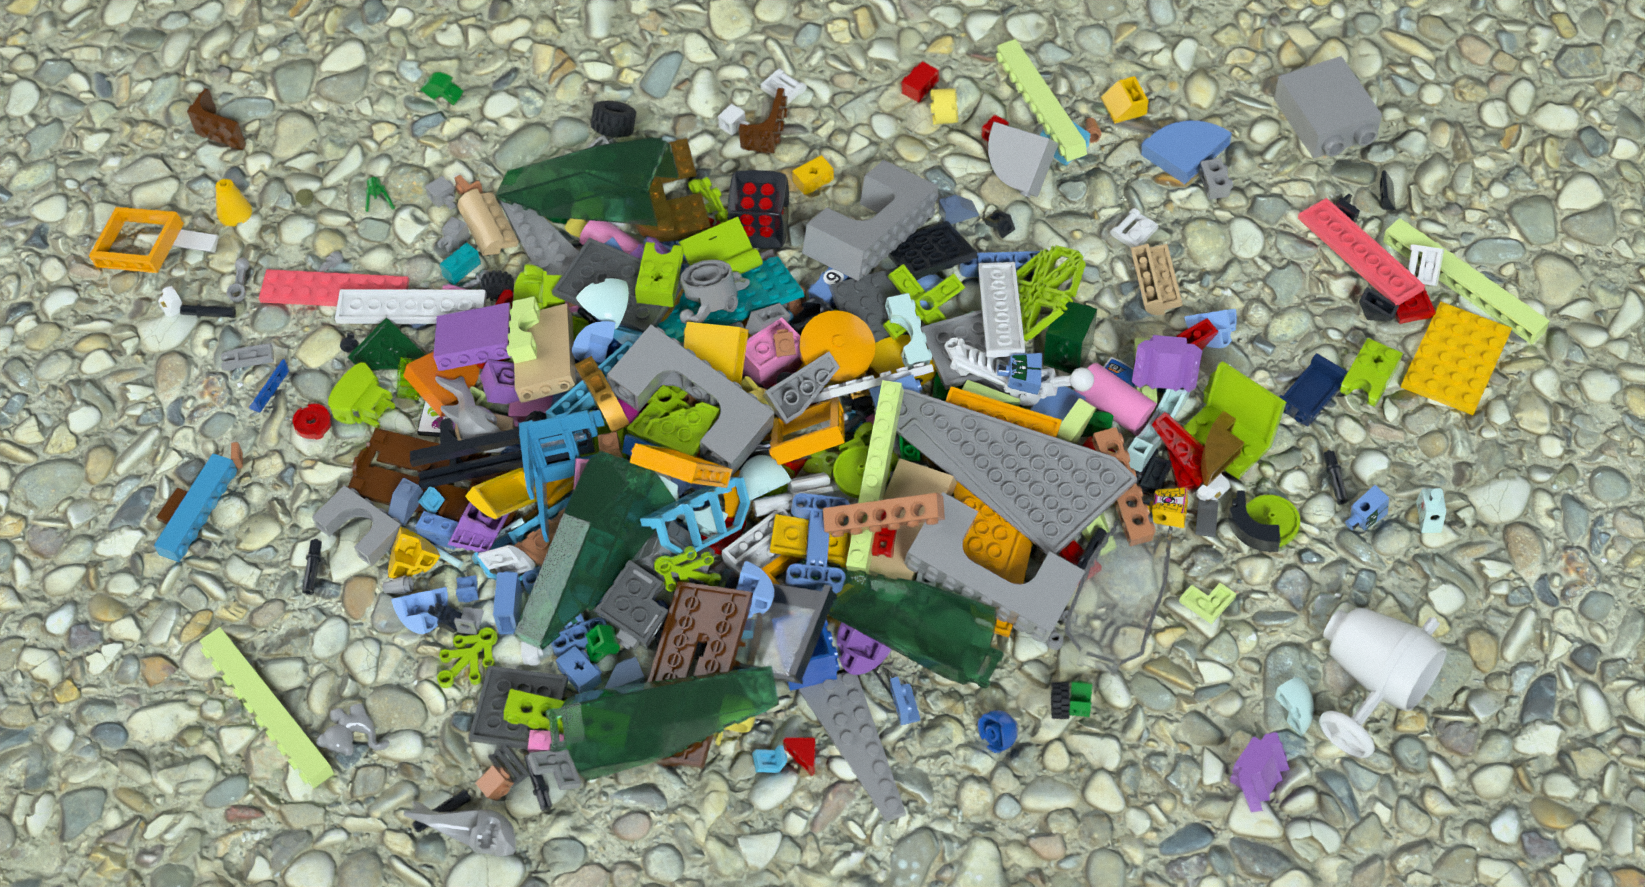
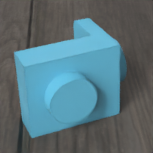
[752,745,787,773]

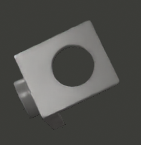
[454,607,484,635]

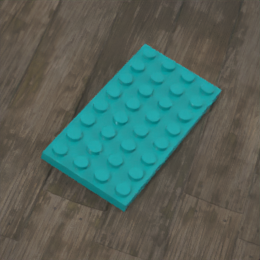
[657,256,805,343]

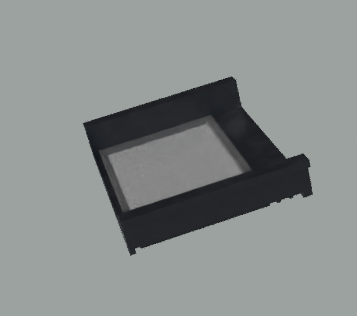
[694,569,837,684]

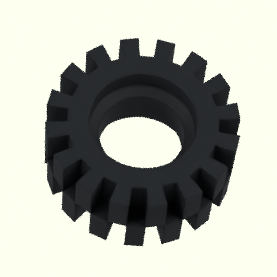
[481,270,514,302]
[1051,682,1070,719]

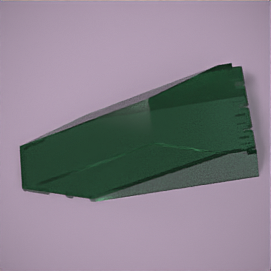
[495,137,679,226]
[513,451,676,650]

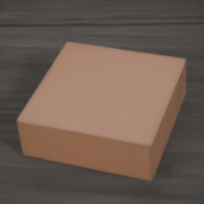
[231,442,243,469]

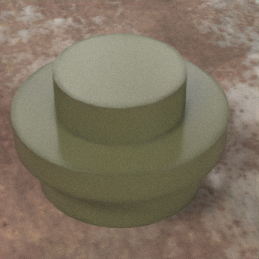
[295,189,313,205]

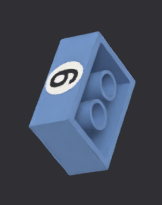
[808,267,853,309]

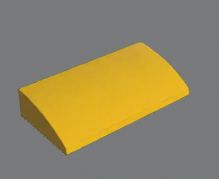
[465,468,537,519]

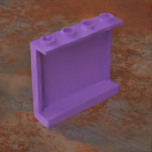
[433,303,512,371]

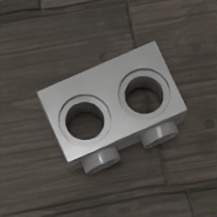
[1199,158,1233,200]
[745,303,791,336]

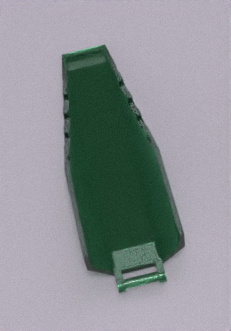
[794,560,1004,689]
[546,666,779,781]

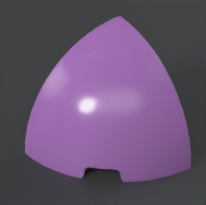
[837,621,894,675]

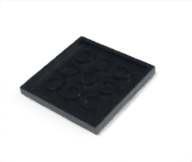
[888,221,978,281]

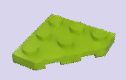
[641,402,721,457]

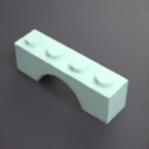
[885,293,932,370]
[645,476,728,537]

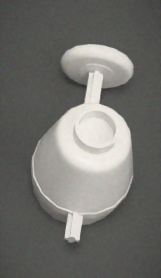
[1319,608,1447,758]

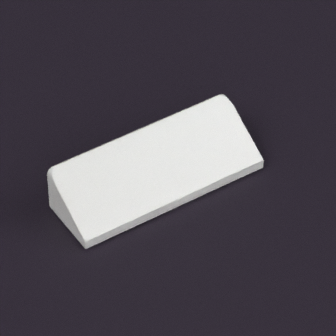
[172,230,218,253]

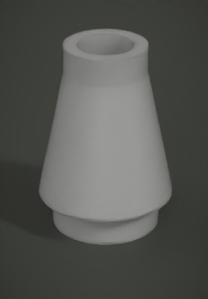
[383,575,414,595]

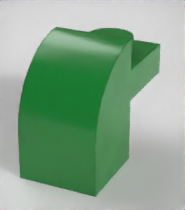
[420,72,464,106]
[585,625,620,663]
[1069,680,1093,717]

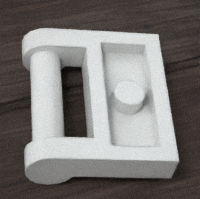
[760,68,807,105]
[1110,208,1158,248]
[1408,244,1444,286]

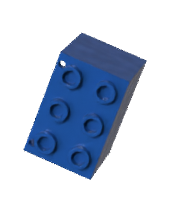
[772,613,840,691]

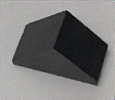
[1359,287,1399,321]

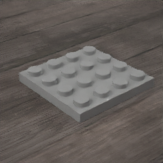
[920,310,1011,390]

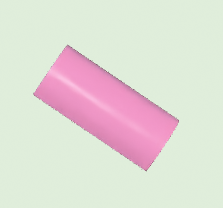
[580,216,644,254]
[1075,363,1157,436]

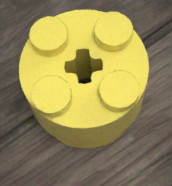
[931,88,958,125]

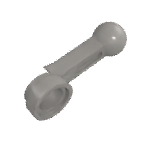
[227,257,250,302]

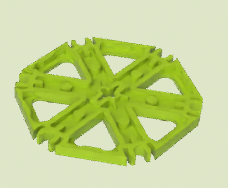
[1016,245,1086,342]

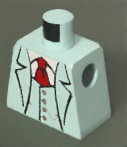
[1416,488,1446,533]

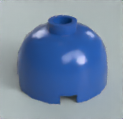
[978,710,1018,753]

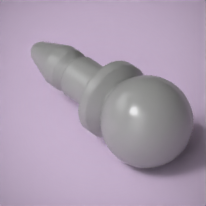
[319,251,344,272]
[461,270,492,290]

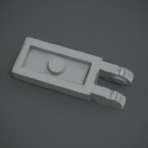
[221,343,274,371]

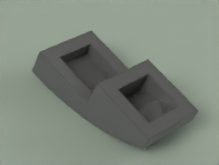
[1195,499,1218,537]

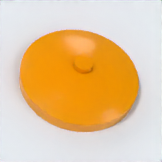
[799,311,875,383]

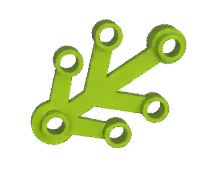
[688,177,728,224]
[654,546,722,592]
[437,627,498,688]

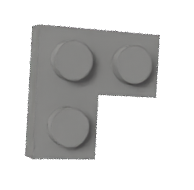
[528,748,581,790]

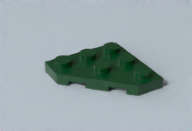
[347,317,425,371]

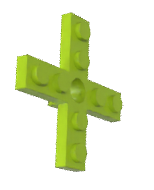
[883,264,965,340]
[627,385,692,439]

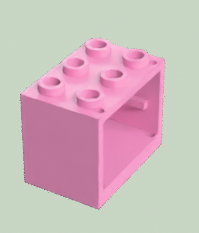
[742,317,803,389]

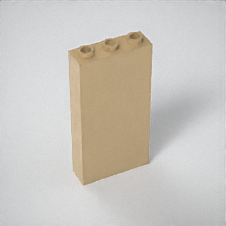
[514,304,576,403]
[865,459,957,590]

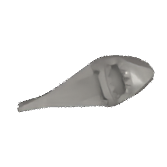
[435,376,506,452]
[404,801,516,856]

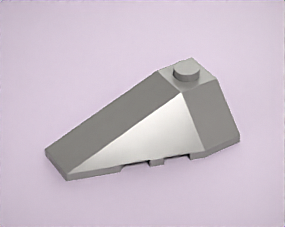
[763,352,840,424]

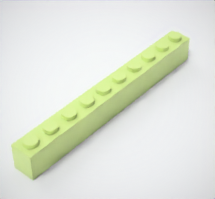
[996,39,1087,162]
[1383,218,1550,345]
[846,380,904,576]
[199,627,334,789]

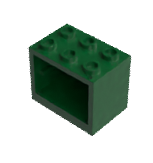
[1043,301,1097,374]

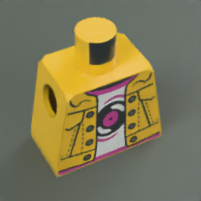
[1142,488,1188,528]

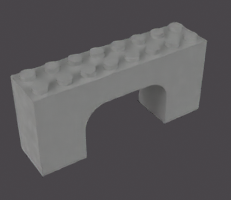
[802,160,938,281]
[607,325,774,477]
[904,492,1085,643]

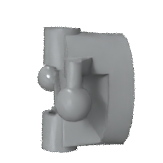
[680,260,750,324]

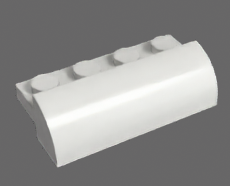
[722,506,792,577]

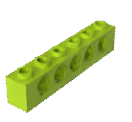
[503,689,631,747]

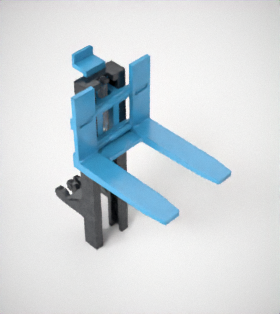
[410,410,604,542]

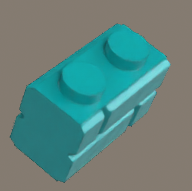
[439,243,481,285]

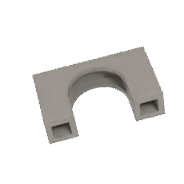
[312,485,402,566]

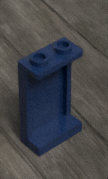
[1279,353,1348,427]

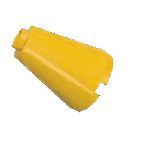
[215,179,252,227]

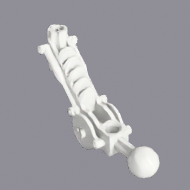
[945,337,1094,406]

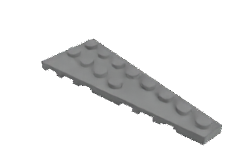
[496,187,579,275]
[798,672,906,822]

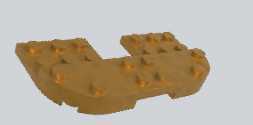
[622,138,711,242]

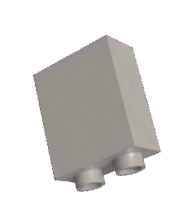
[1274,56,1382,159]

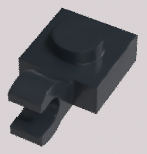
[428,603,462,633]

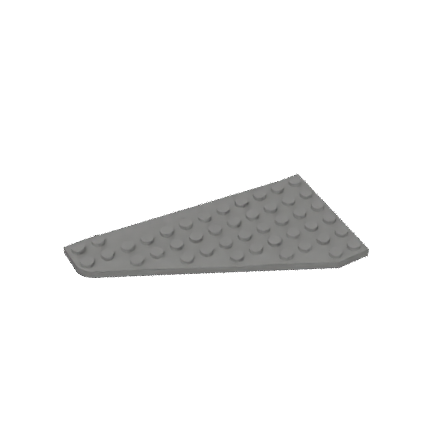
[874,389,1138,555]

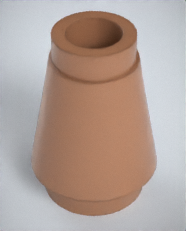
[1085,118,1102,143]

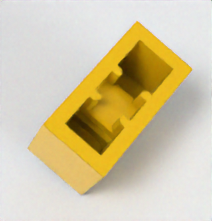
[792,155,834,196]

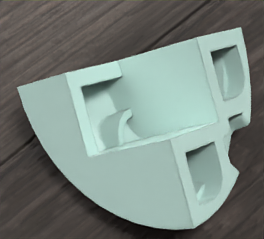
[576,278,629,329]
[739,455,792,501]
[1275,677,1314,736]

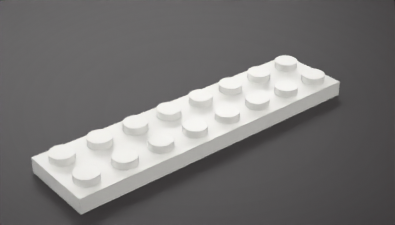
[978,262,1025,358]
[335,289,486,324]

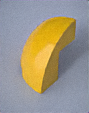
[388,527,440,579]

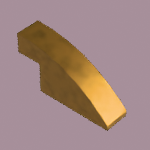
[1201,411,1244,487]

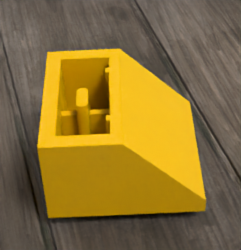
[1101,76,1149,124]

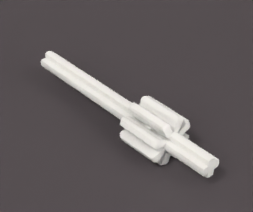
[752,465,928,518]

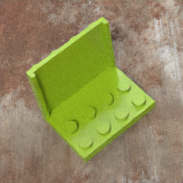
[1183,361,1286,480]

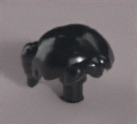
[789,297,835,336]

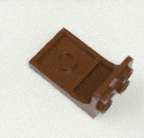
[187,88,246,150]
[739,88,789,154]

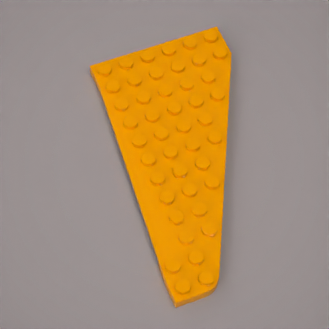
[945,386,1062,638]

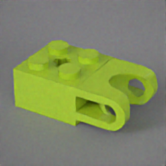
[635,242,684,307]
[1340,338,1403,407]

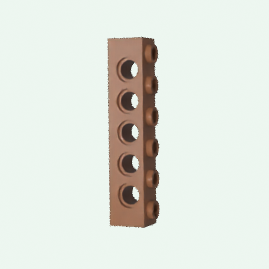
[1092,427,1156,547]
[823,493,945,537]

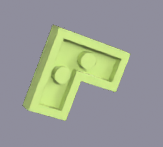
[1179,583,1236,624]

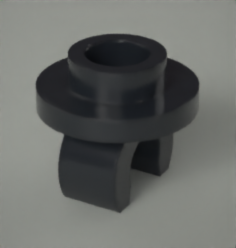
[340,333,359,353]

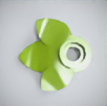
[803,450,838,478]

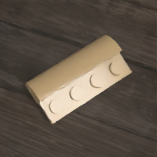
[457,189,519,256]
[1131,244,1183,315]

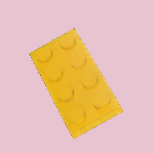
[769,514,852,565]

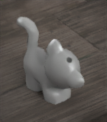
[316,704,390,755]

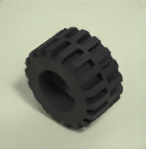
[590,100,637,138]

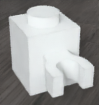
[718,104,750,136]

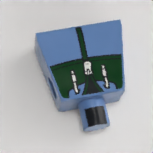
[997,353,1042,395]
[1345,485,1389,531]

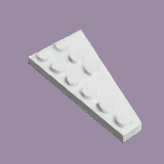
[811,362,934,404]

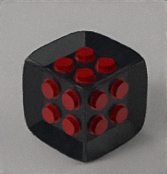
[727,170,789,249]

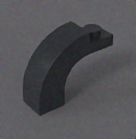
[1228,490,1280,552]

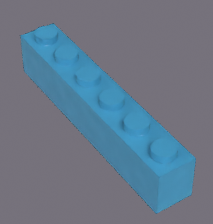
[154,453,237,562]

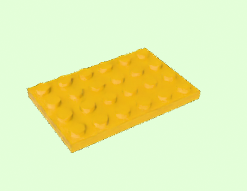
[1400,301,1512,415]

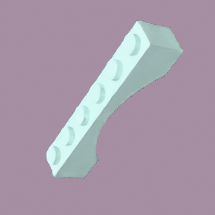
[1127,388,1191,472]

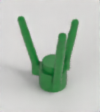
[365,177,395,212]

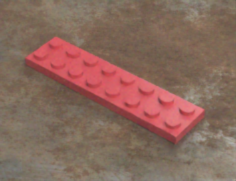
[1298,198,1425,305]
[259,269,409,306]

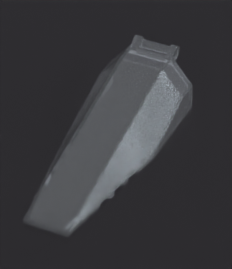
[1064,490,1173,677]

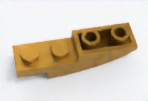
[575,356,630,432]

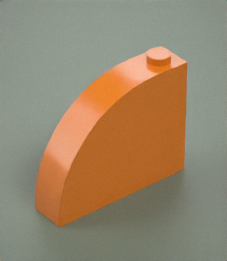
[403,352,480,417]

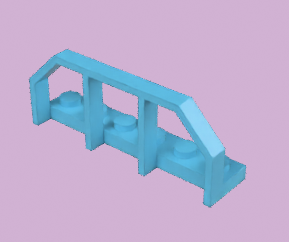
[640,477,750,555]
[472,494,588,582]

